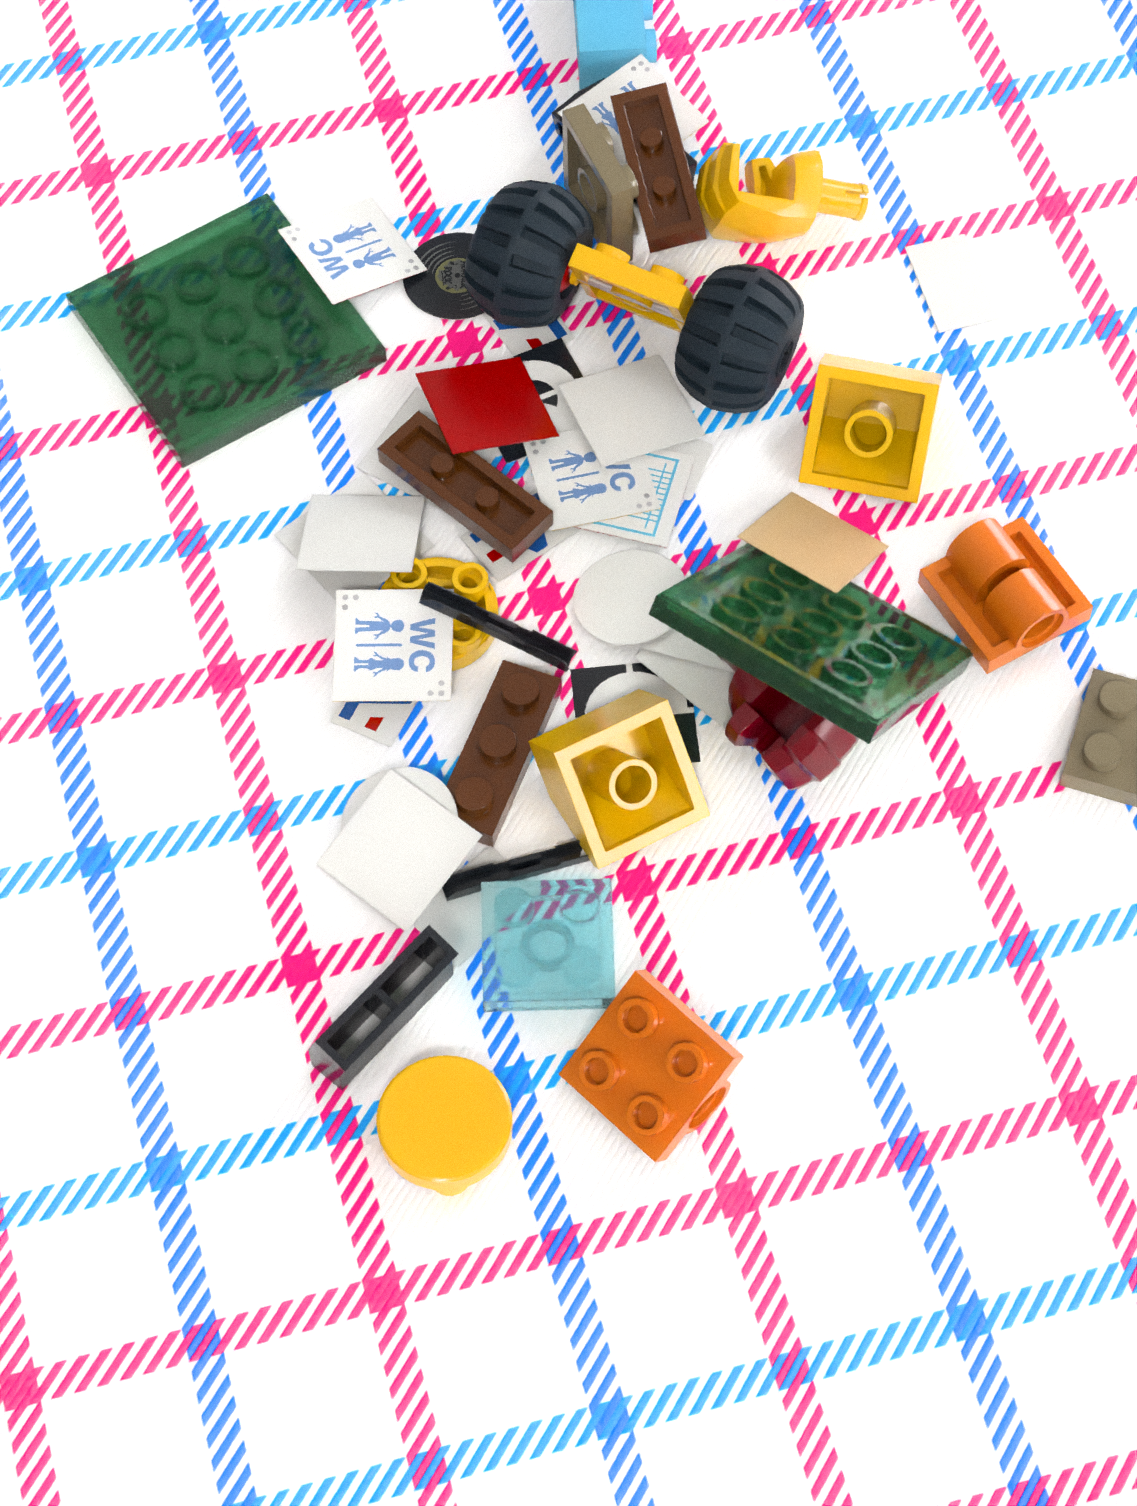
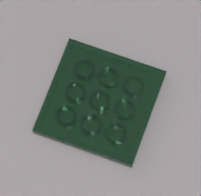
[66,193,387,468]
[649,543,974,744]

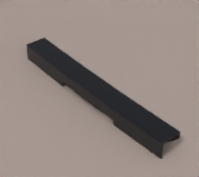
[419,581,577,672]
[442,840,590,901]

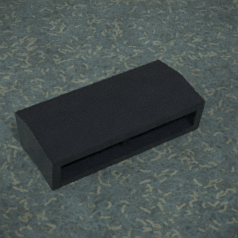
[308,925,459,1090]

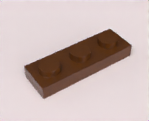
[610,82,707,253]
[377,411,553,563]
[446,660,562,847]

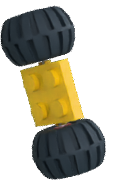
[464,180,804,414]

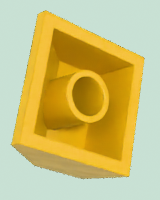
[798,353,943,504]
[528,689,710,869]

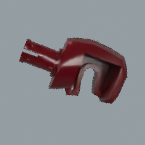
[713,624,869,791]

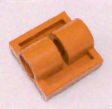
[918,516,1093,674]
[559,969,744,1163]

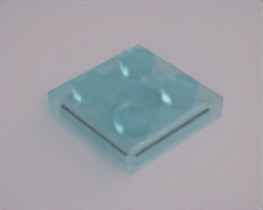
[481,878,616,1012]

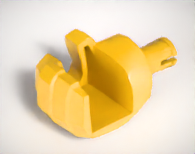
[695,142,869,244]

